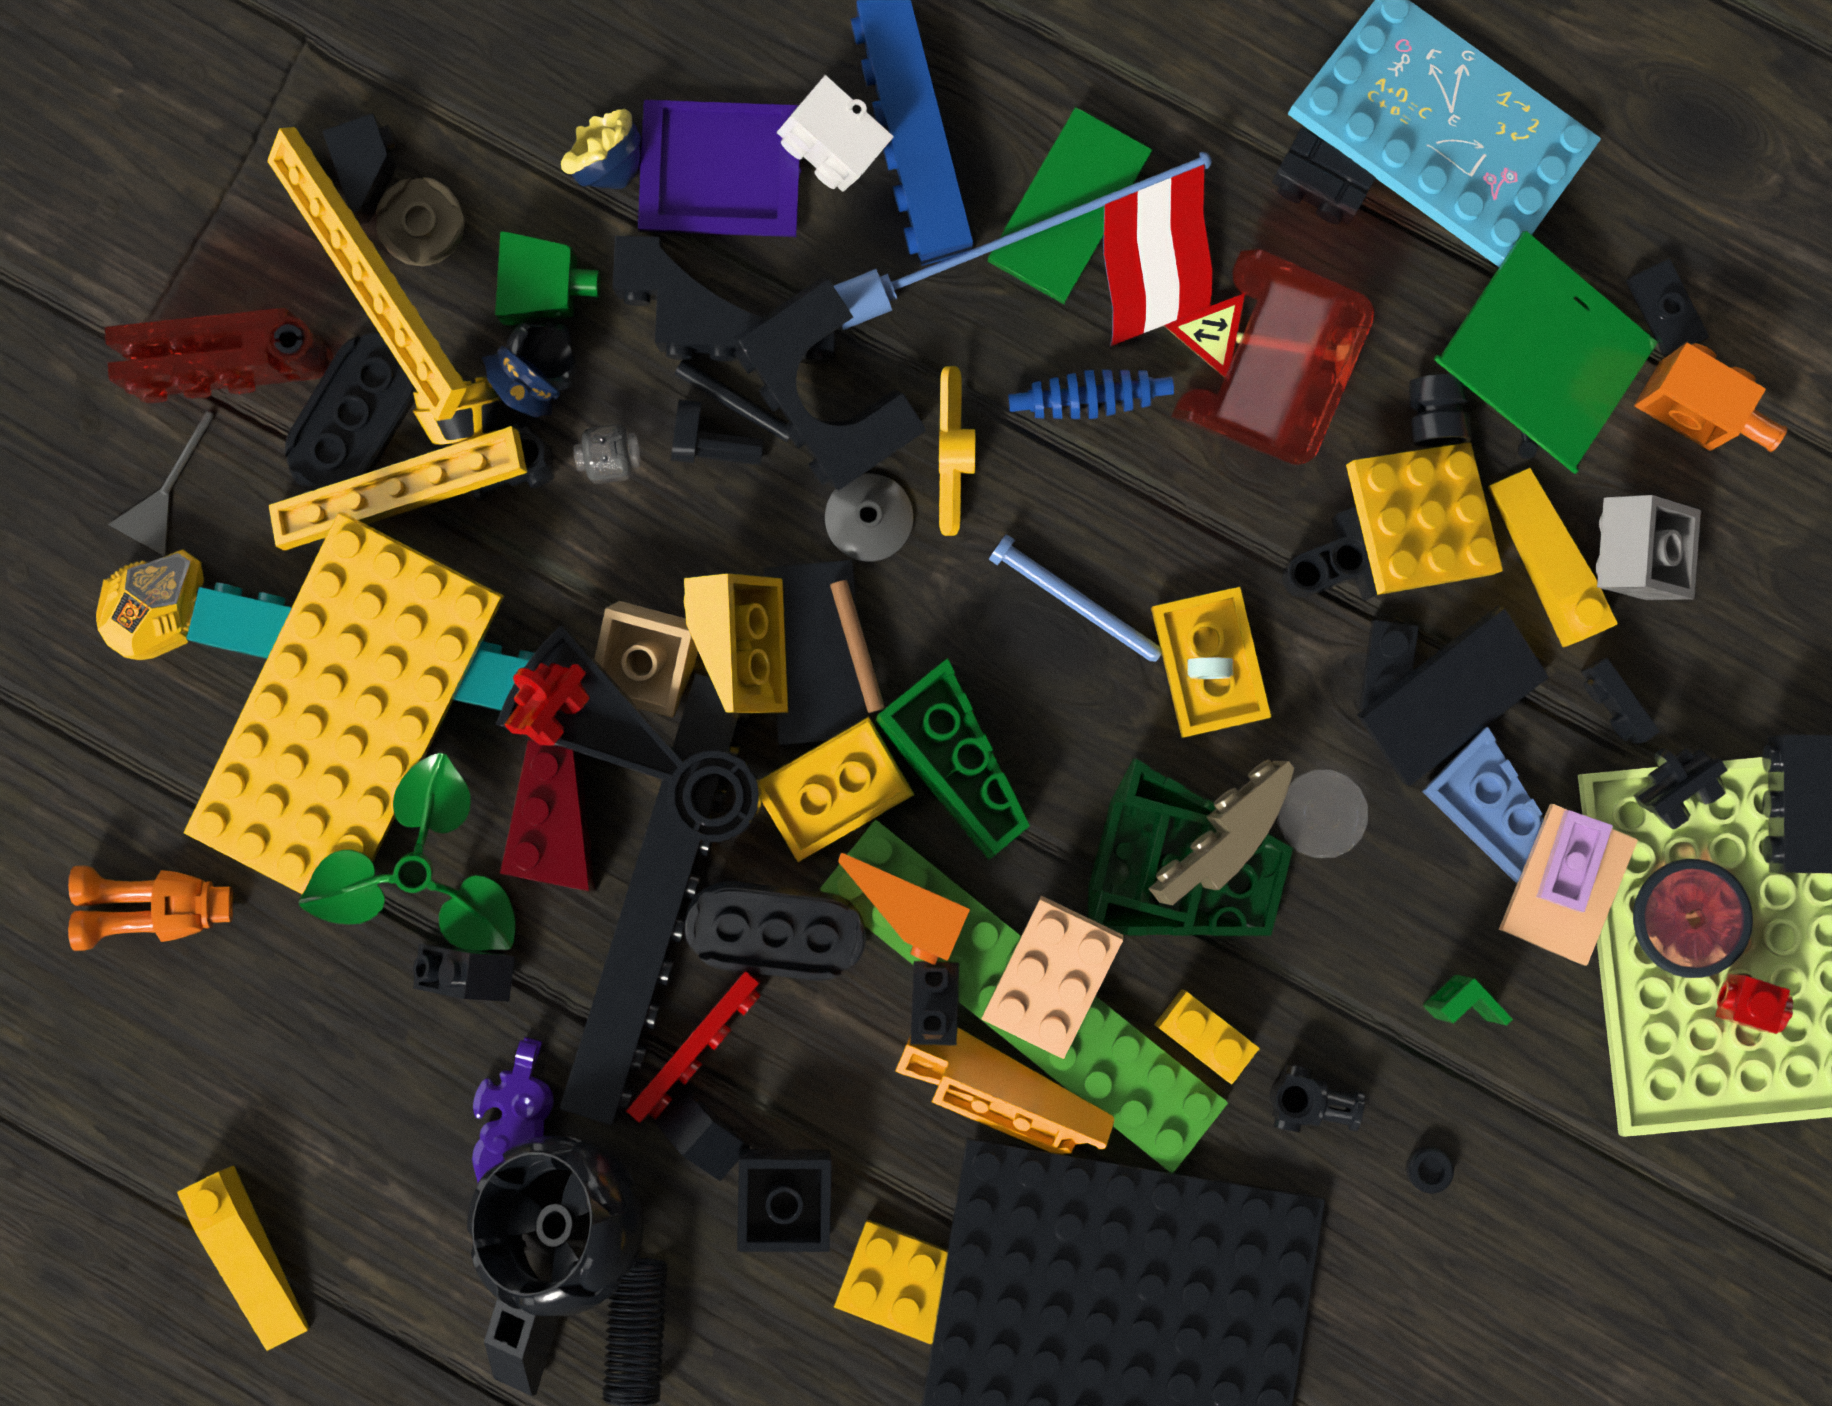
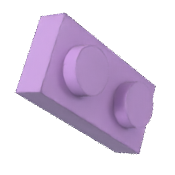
[1536,810,1613,912]

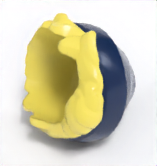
[561,109,641,189]

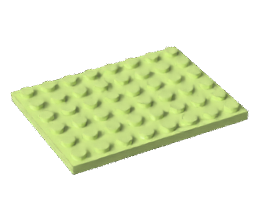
[1578,757,1832,1137]

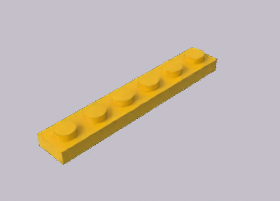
[269,426,527,551]

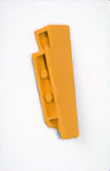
[896,1028,1114,1155]

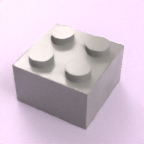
[1596,495,1701,600]

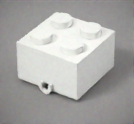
[776,75,894,191]

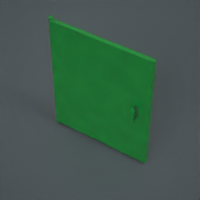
[1434,231,1658,474]

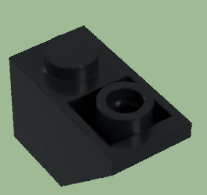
[413,944,515,1002]
[484,1298,560,1396]

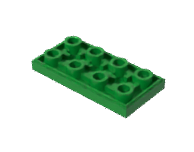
[988,107,1152,305]

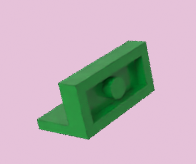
[1423,975,1513,1026]

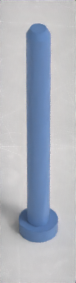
[989,534,1162,662]

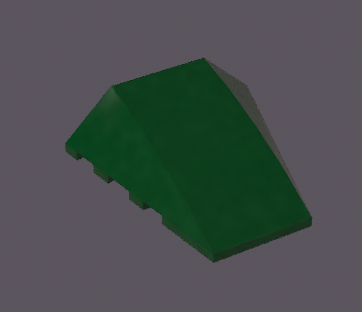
[1088,758,1293,936]

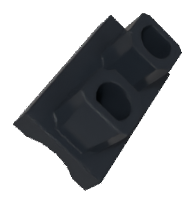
[1633,748,1728,829]
[910,961,960,1046]

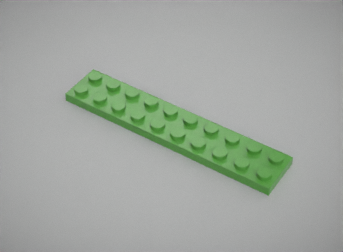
[819,819,1228,1173]

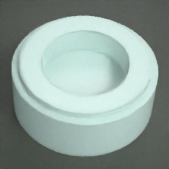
[1187,657,1233,679]

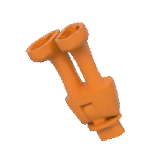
[68,865,233,951]

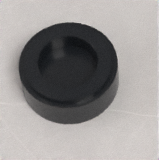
[1406,1146,1454,1194]

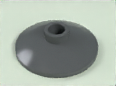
[825,473,913,562]

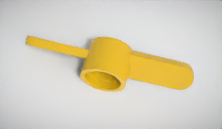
[939,366,975,536]

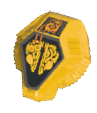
[96,549,204,660]

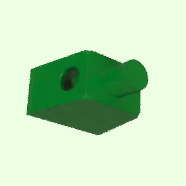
[495,232,601,325]

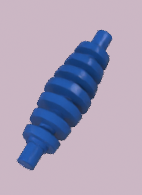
[1008,370,1174,419]

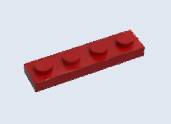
[626,971,762,1123]

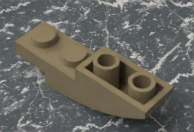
[1149,759,1294,905]

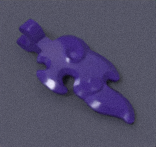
[472,1037,554,1184]

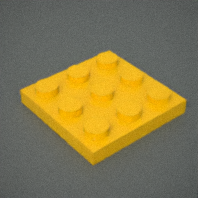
[1346,442,1503,595]

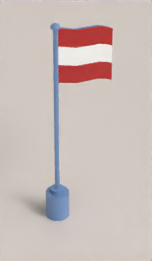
[834,152,1212,346]

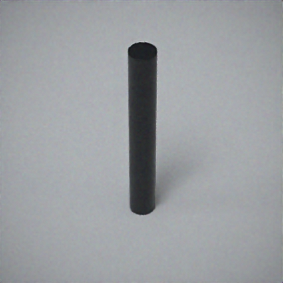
[675,359,791,443]

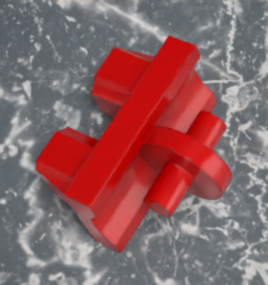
[504,663,590,746]

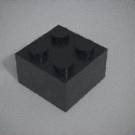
[737,1149,831,1252]

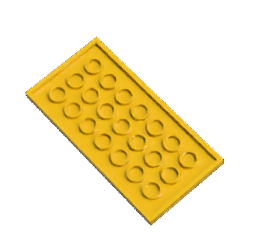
[184,512,504,894]

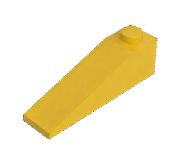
[1488,468,1618,648]
[177,1165,310,1351]

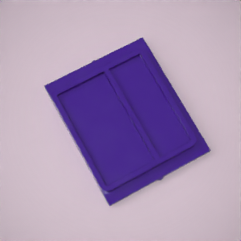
[638,100,801,237]

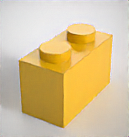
[1154,989,1260,1084]

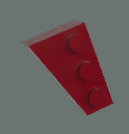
[500,740,596,892]

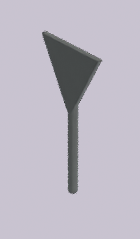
[108,410,214,556]

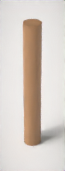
[830,580,885,713]

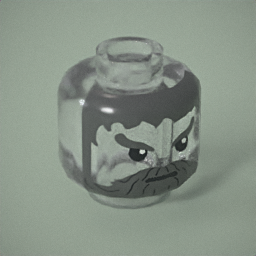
[574,424,641,484]

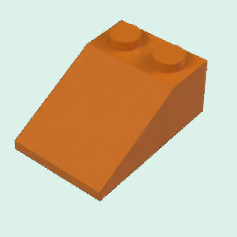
[838,853,970,965]

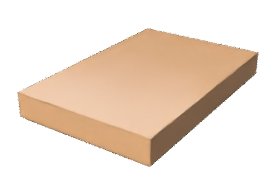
[1499,804,1638,966]

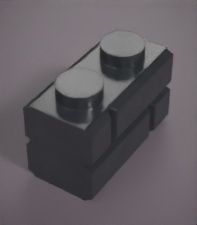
[1272,128,1376,225]

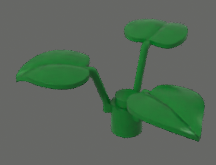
[298,753,515,951]

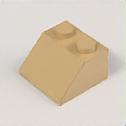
[594,601,698,718]

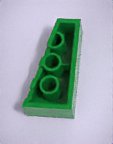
[875,658,1030,860]

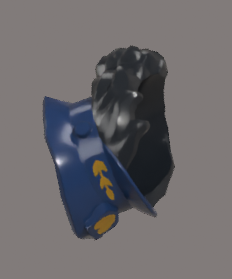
[482,320,577,418]

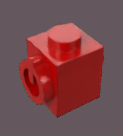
[1715,973,1793,1034]

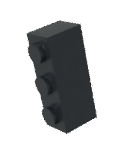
[1762,735,1832,874]

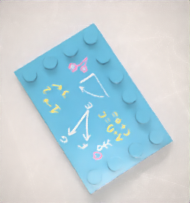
[1288,0,1601,267]

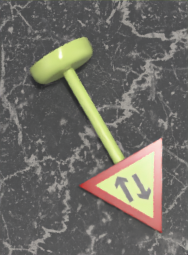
[1163,293,1357,387]

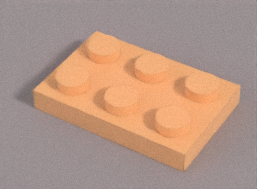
[982,896,1124,1059]

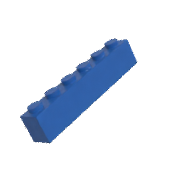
[850,0,973,266]

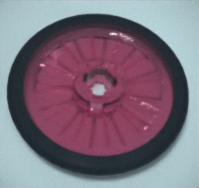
[1633,859,1753,978]

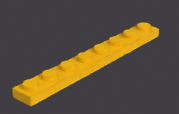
[267,127,467,421]

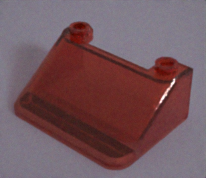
[1171,249,1374,465]

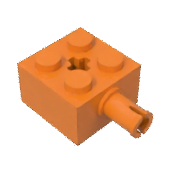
[1634,342,1788,452]

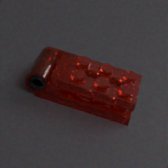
[105,308,333,403]

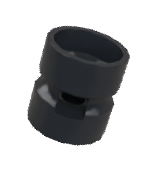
[1409,374,1472,447]

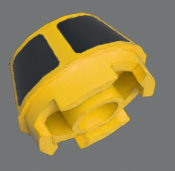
[413,377,501,445]

